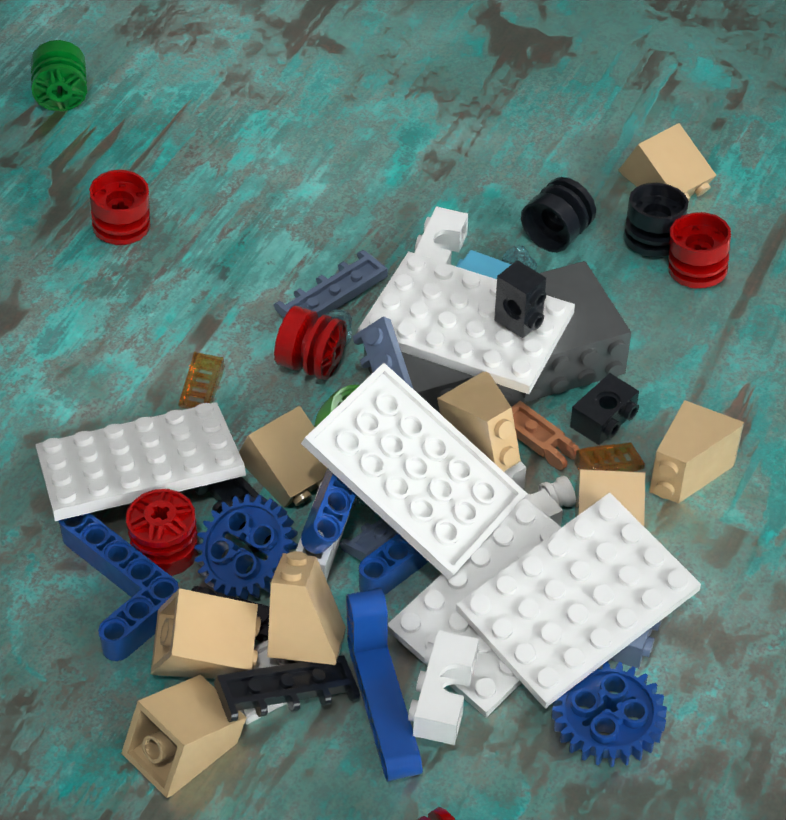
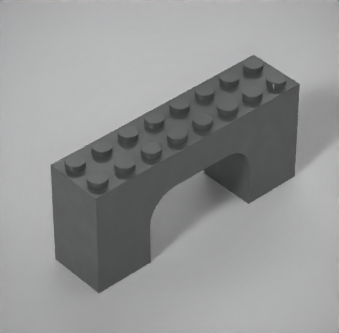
[364,261,631,413]

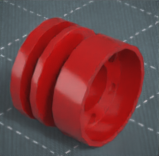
[89,170,150,245]
[669,212,731,288]
[274,305,347,380]
[126,489,199,576]

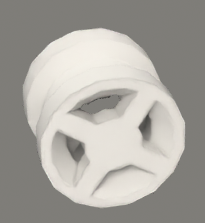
[538,475,576,507]

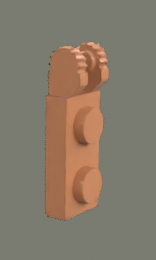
[511,401,581,471]

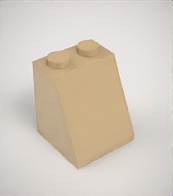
[619,123,717,201]
[437,372,521,472]
[649,400,744,503]
[239,406,327,508]
[575,469,645,526]
[267,551,346,665]
[151,588,261,678]
[121,674,247,798]

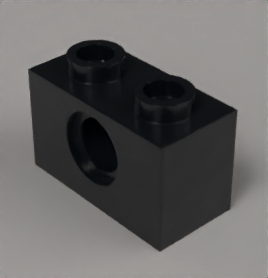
[494,260,546,338]
[570,373,639,445]

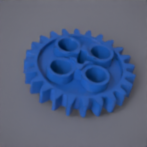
[194,494,298,600]
[552,661,667,767]

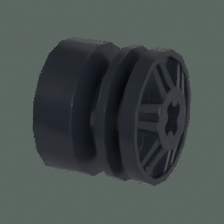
[521,177,596,253]
[624,183,689,257]

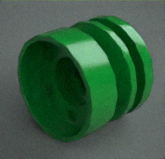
[31,40,87,112]

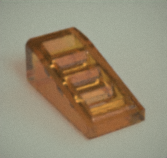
[178,352,225,409]
[575,442,645,472]

